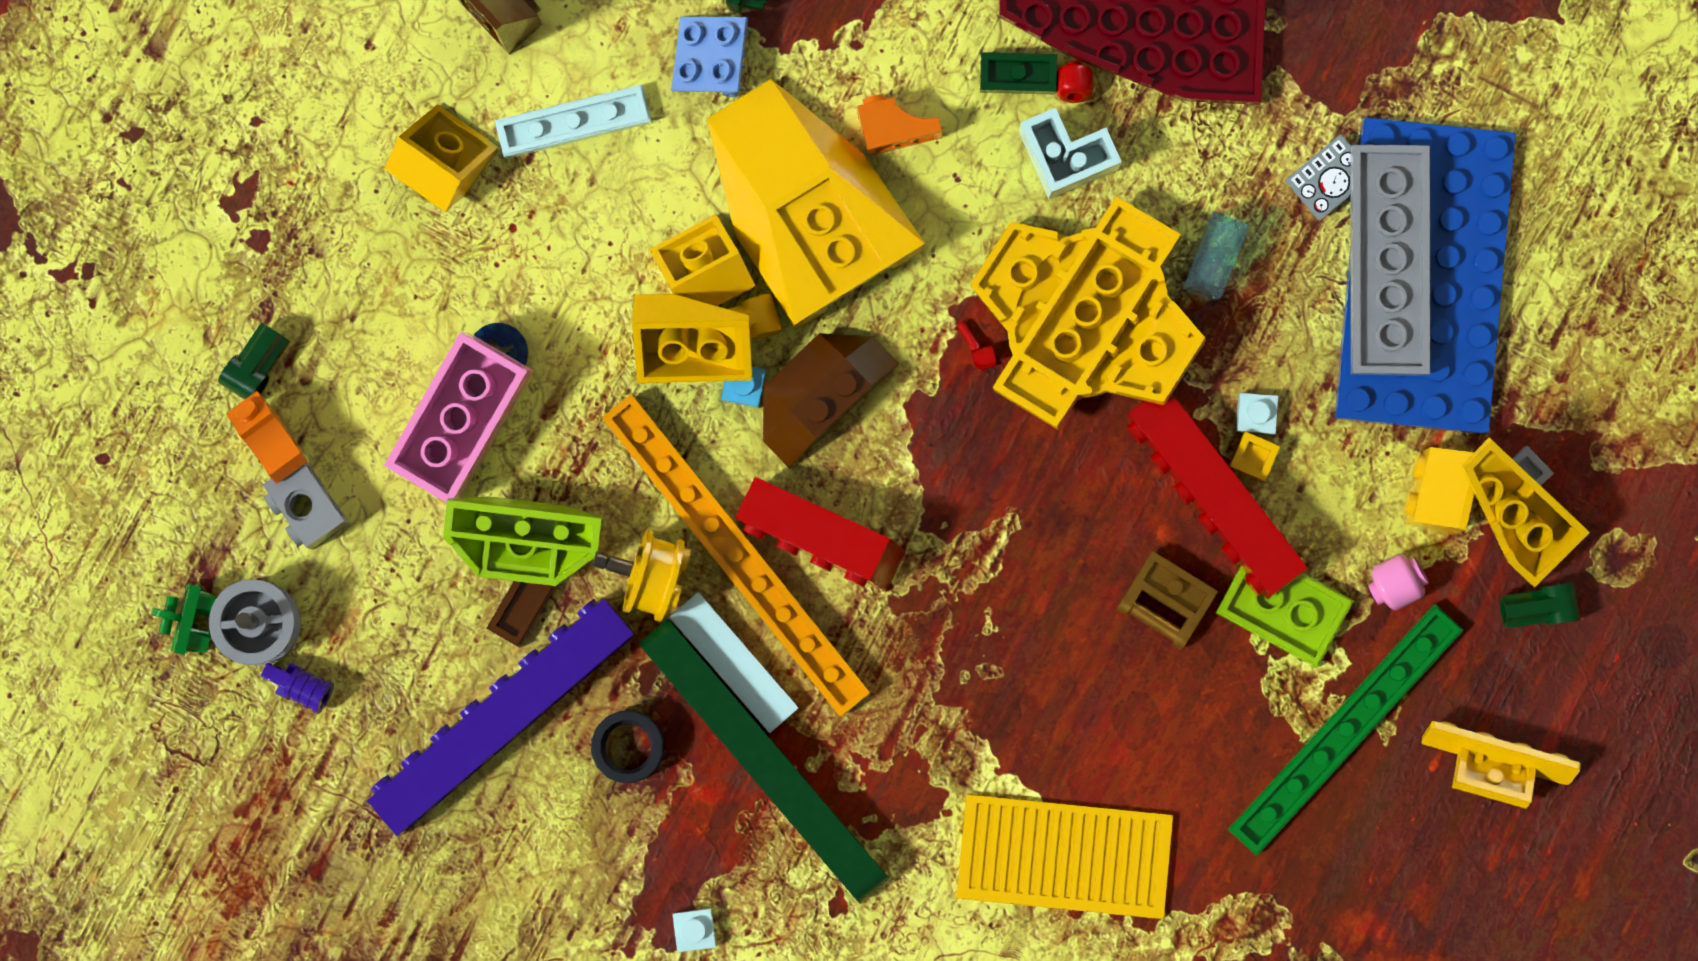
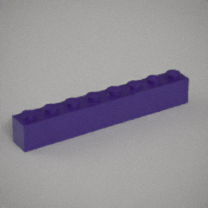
[367,599,636,836]

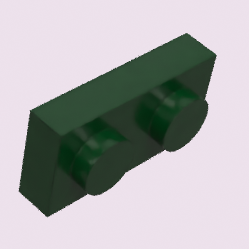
[980,52,1057,95]

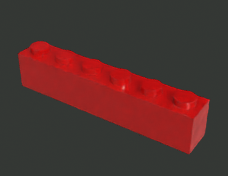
[1127,394,1308,600]

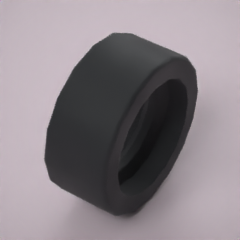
[591,711,665,783]

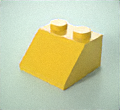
[384,104,498,213]
[649,214,755,306]
[1404,447,1474,535]

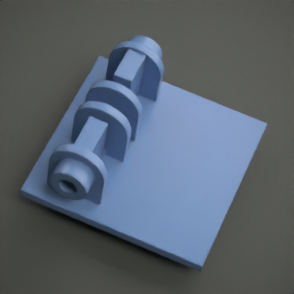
[671,17,749,97]

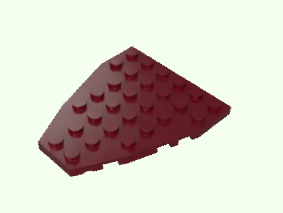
[999,0,1266,105]

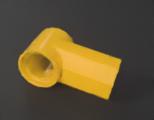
[728,294,783,340]

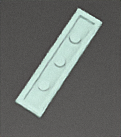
[495,85,652,159]
[669,592,798,733]

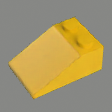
[632,294,752,383]

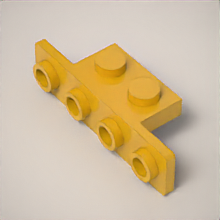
[1421,721,1581,809]

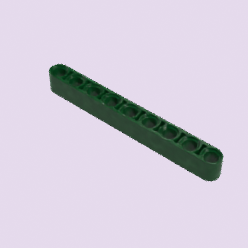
[638,618,890,904]

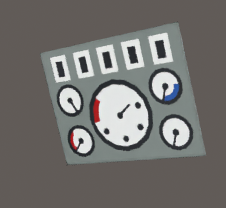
[1285,134,1351,221]

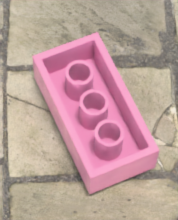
[384,332,534,503]

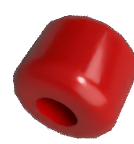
[1056,61,1093,103]

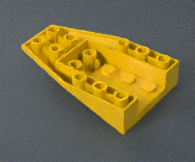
[707,79,925,331]

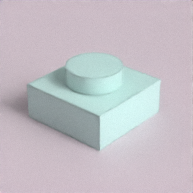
[1236,393,1278,435]
[673,908,716,952]

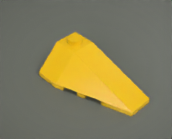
[1461,438,1590,587]

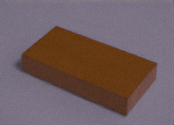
[486,581,557,648]

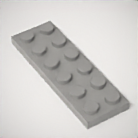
[1351,145,1430,376]

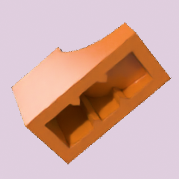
[857,94,942,156]
[226,391,308,484]

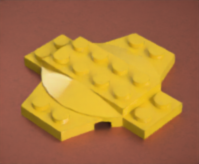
[970,196,1206,430]

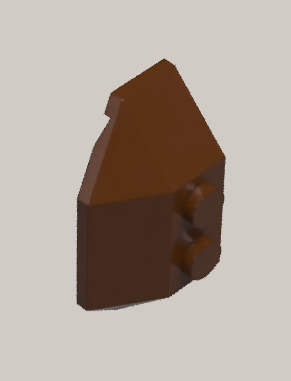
[763,333,899,469]

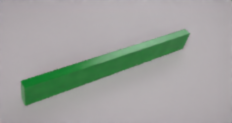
[1227,604,1463,856]

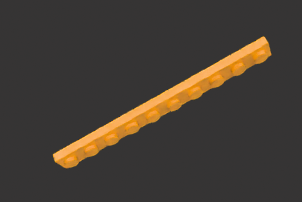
[601,394,870,717]

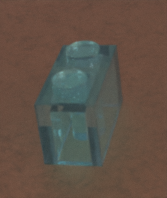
[1182,211,1250,302]

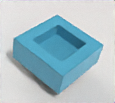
[721,367,766,408]

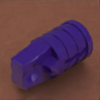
[261,663,334,714]

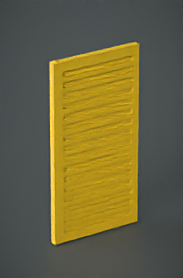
[955,794,1173,919]

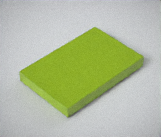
[1215,566,1354,668]

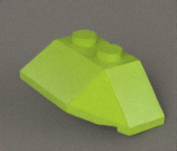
[443,496,602,586]

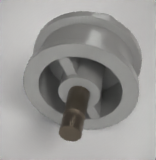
[209,579,301,665]

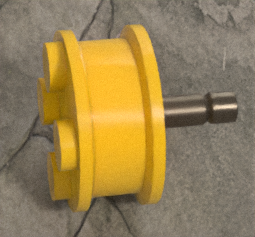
[592,530,691,622]

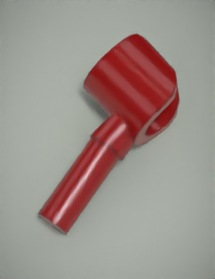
[957,320,996,370]

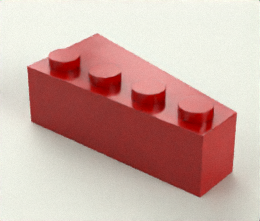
[735,477,906,592]

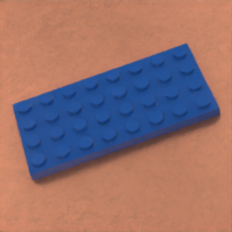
[1334,117,1516,435]

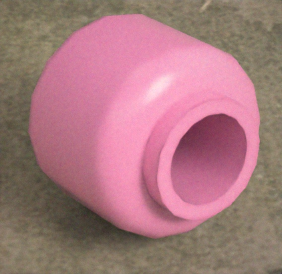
[1368,553,1429,611]

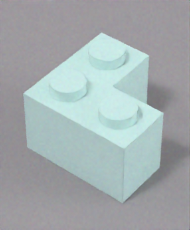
[1019,108,1122,200]

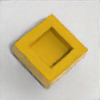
[1229,431,1280,483]

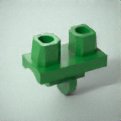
[151,584,217,655]

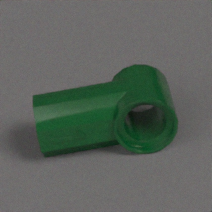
[218,322,291,400]
[1499,582,1581,629]

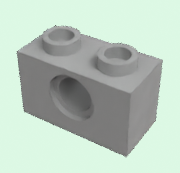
[263,462,350,550]

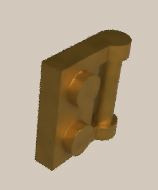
[1116,551,1218,650]

